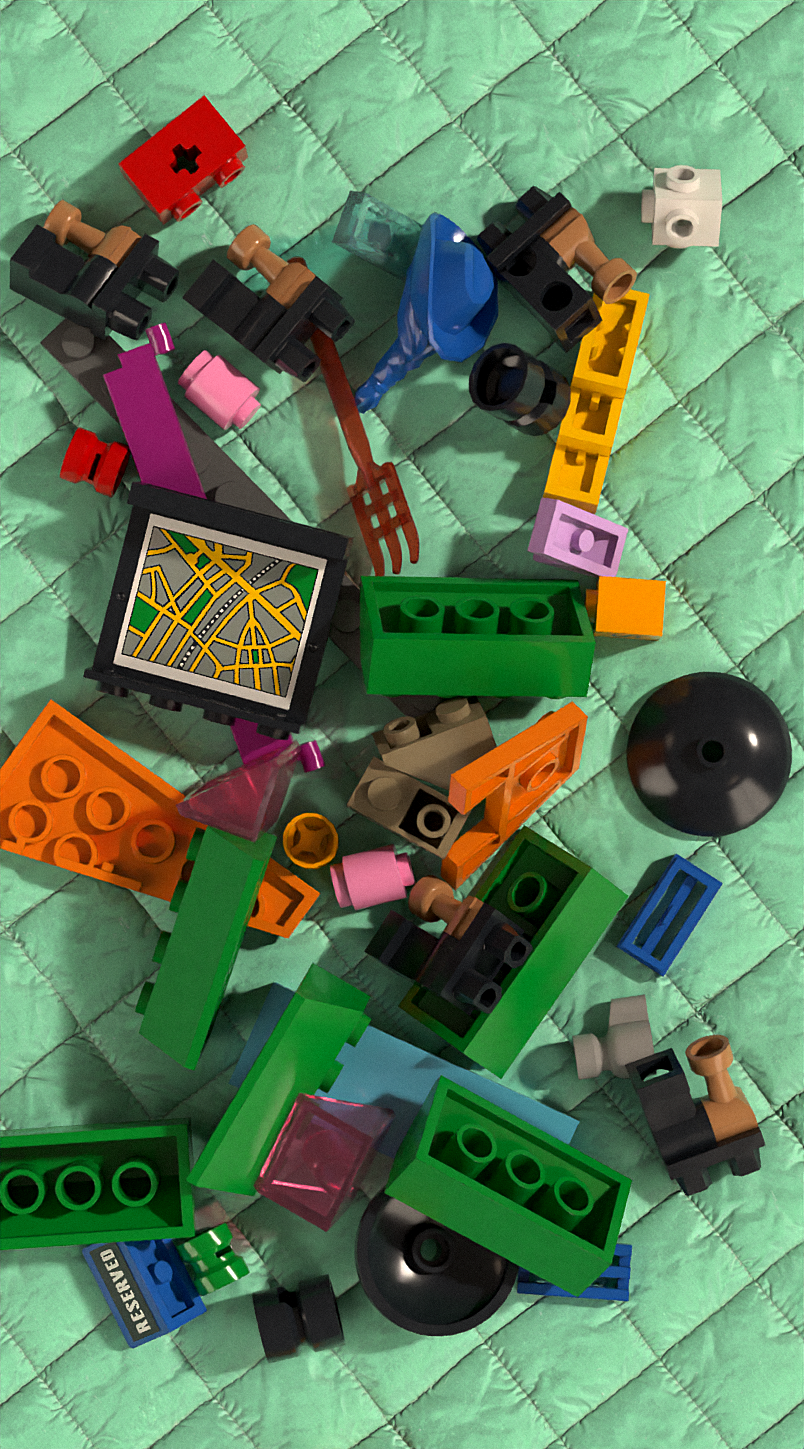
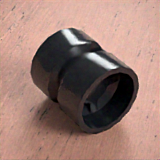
[469,343,571,436]
[252,1274,345,1363]

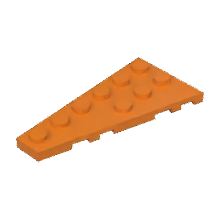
[0,699,321,939]

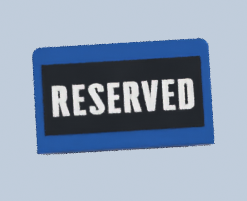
[82,1239,207,1348]

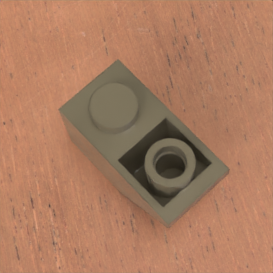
[372,696,497,791]
[347,756,472,859]

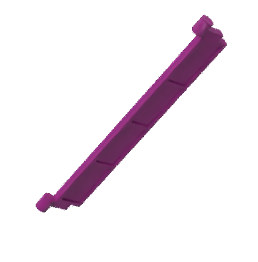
[103,323,325,773]

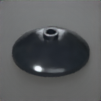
[626,672,792,837]
[354,1185,519,1337]

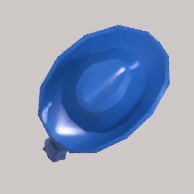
[352,212,499,414]

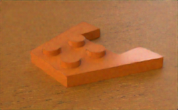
[440,701,588,890]

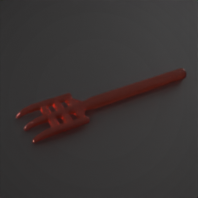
[287,256,420,576]

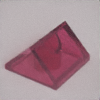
[176,739,301,843]
[254,1093,396,1232]

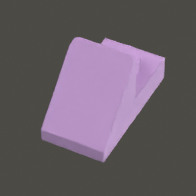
[527,497,628,578]

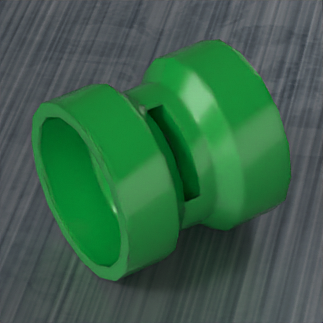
[176,1222,250,1297]

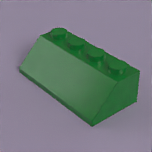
[359,576,596,699]
[135,815,278,1071]
[398,825,628,1079]
[186,963,372,1197]
[384,1075,632,1297]
[0,1117,195,1250]

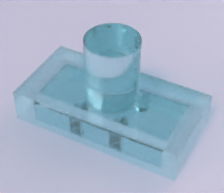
[332,190,422,282]

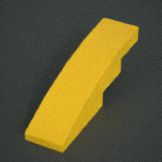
[543,289,650,514]

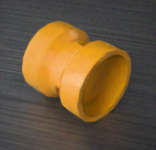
[283,813,339,869]

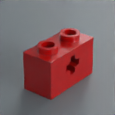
[118,95,248,225]

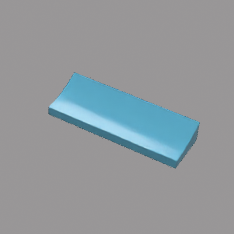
[228,982,580,1159]

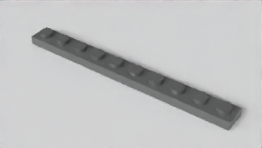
[40,318,463,718]

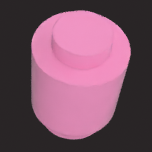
[178,350,261,430]
[330,844,415,910]

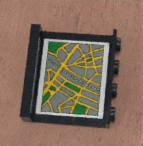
[83,481,354,740]

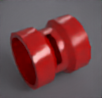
[60,427,131,498]

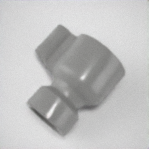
[572,994,657,1080]

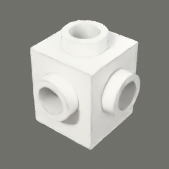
[641,165,723,249]

